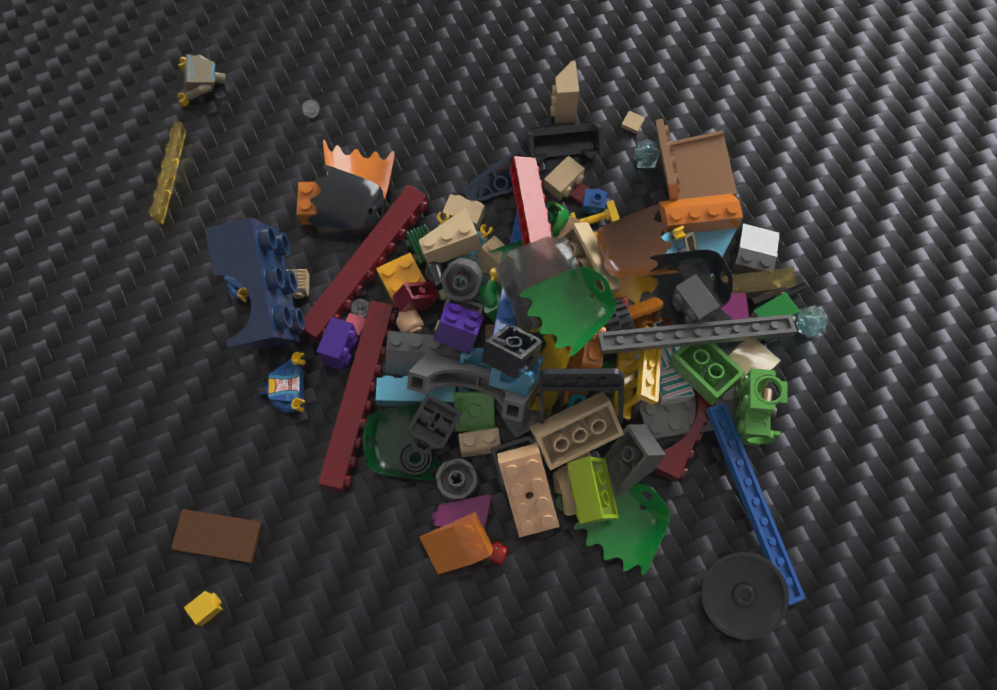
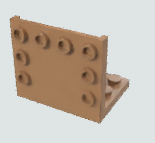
[656,119,737,200]

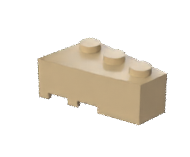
[418,208,482,264]

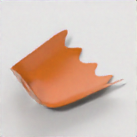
[323,140,394,199]

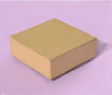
[621,111,645,134]

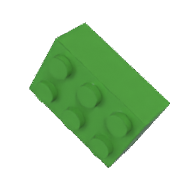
[669,343,745,406]

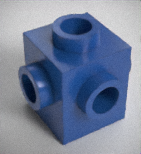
[581,189,610,216]

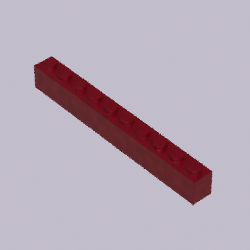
[301,185,428,344]
[318,300,397,493]

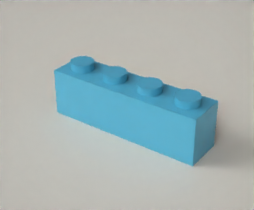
[376,375,456,407]

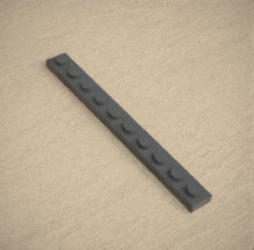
[597,314,797,354]

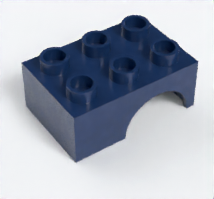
[205,217,305,351]

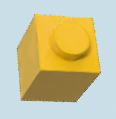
[184,591,223,626]

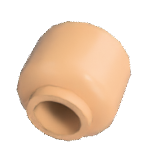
[396,310,424,334]

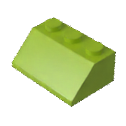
[567,456,619,524]

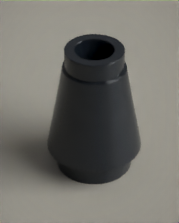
[425,262,444,290]

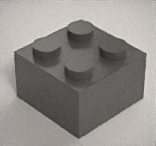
[672,274,720,324]

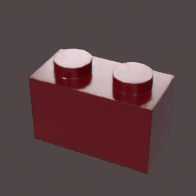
[392,281,440,312]

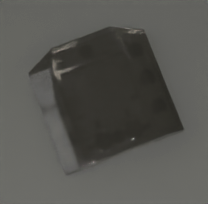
[495,236,592,332]

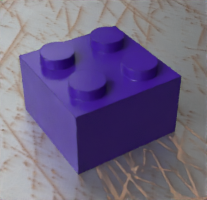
[433,302,484,354]
[316,317,360,371]

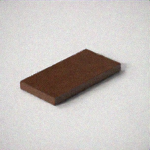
[171,509,262,563]

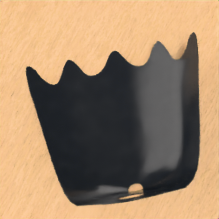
[308,165,385,240]
[650,249,733,326]

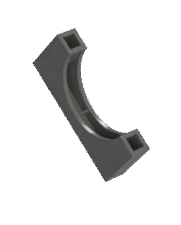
[407,352,539,423]

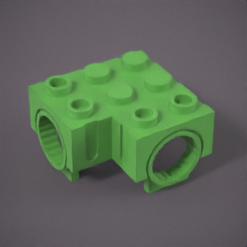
[734,368,787,446]

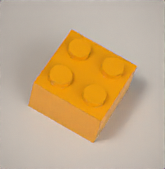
[376,253,426,307]

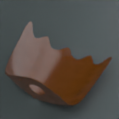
[597,205,679,278]

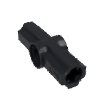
[747,275,806,311]

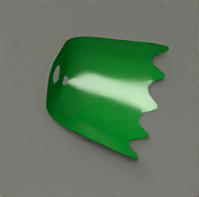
[519,267,616,356]
[573,483,670,575]

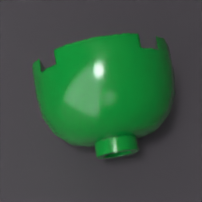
[545,201,570,239]

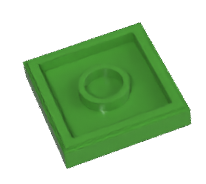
[454,391,495,432]

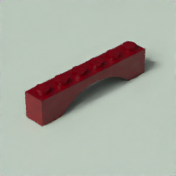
[654,387,717,483]

